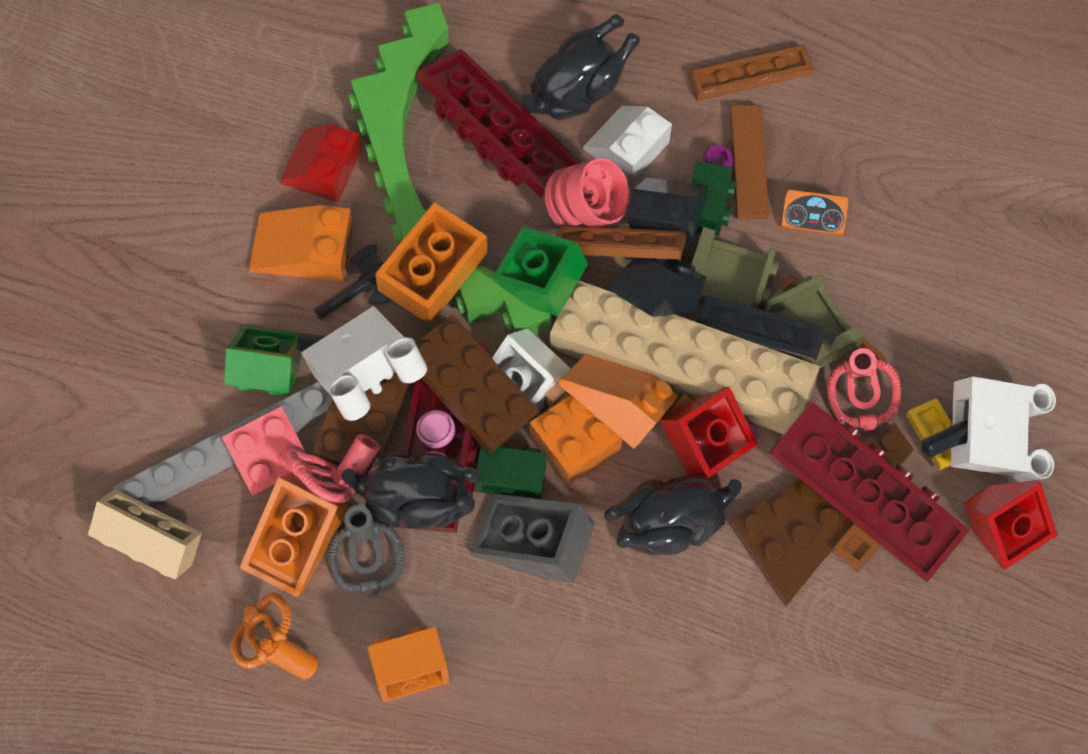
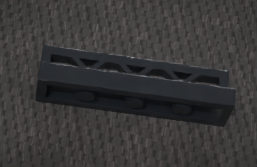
[697,295,835,361]

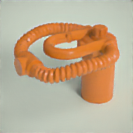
[230,593,318,680]

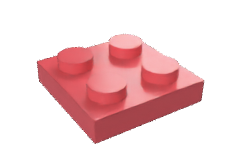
[221,406,312,496]

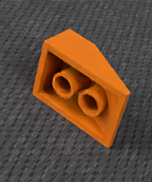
[249,205,353,282]
[558,354,678,449]
[239,473,350,598]

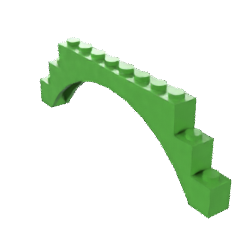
[348,2,552,335]

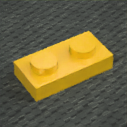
[906,398,952,471]

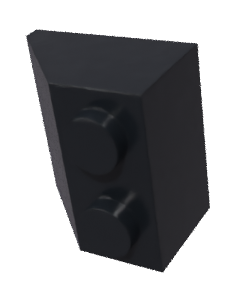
[626,177,708,244]
[607,258,706,317]

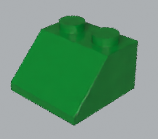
[492,227,588,316]
[224,325,303,395]

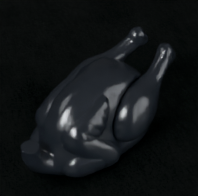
[522,14,640,120]
[341,452,481,530]
[604,475,742,555]

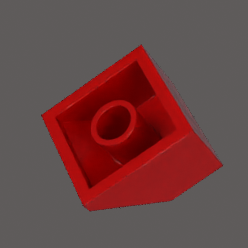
[280,124,361,203]
[660,387,758,479]

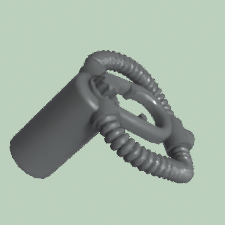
[327,505,404,597]

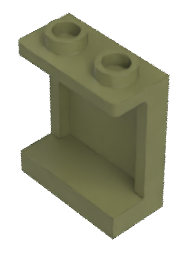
[692,227,780,309]
[765,274,864,369]

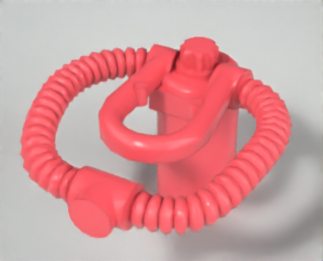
[826,348,902,431]
[286,434,381,503]

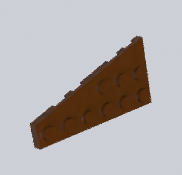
[730,423,914,607]

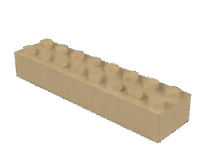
[550,281,820,434]

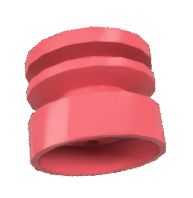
[545,158,630,227]

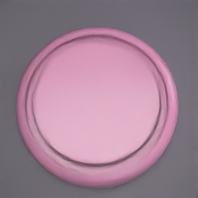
[416,410,455,448]

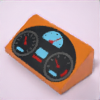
[781,190,849,236]

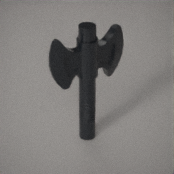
[313,244,393,320]

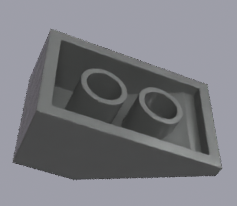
[471,493,595,583]

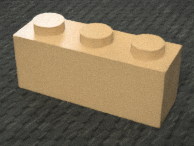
[88,489,202,580]

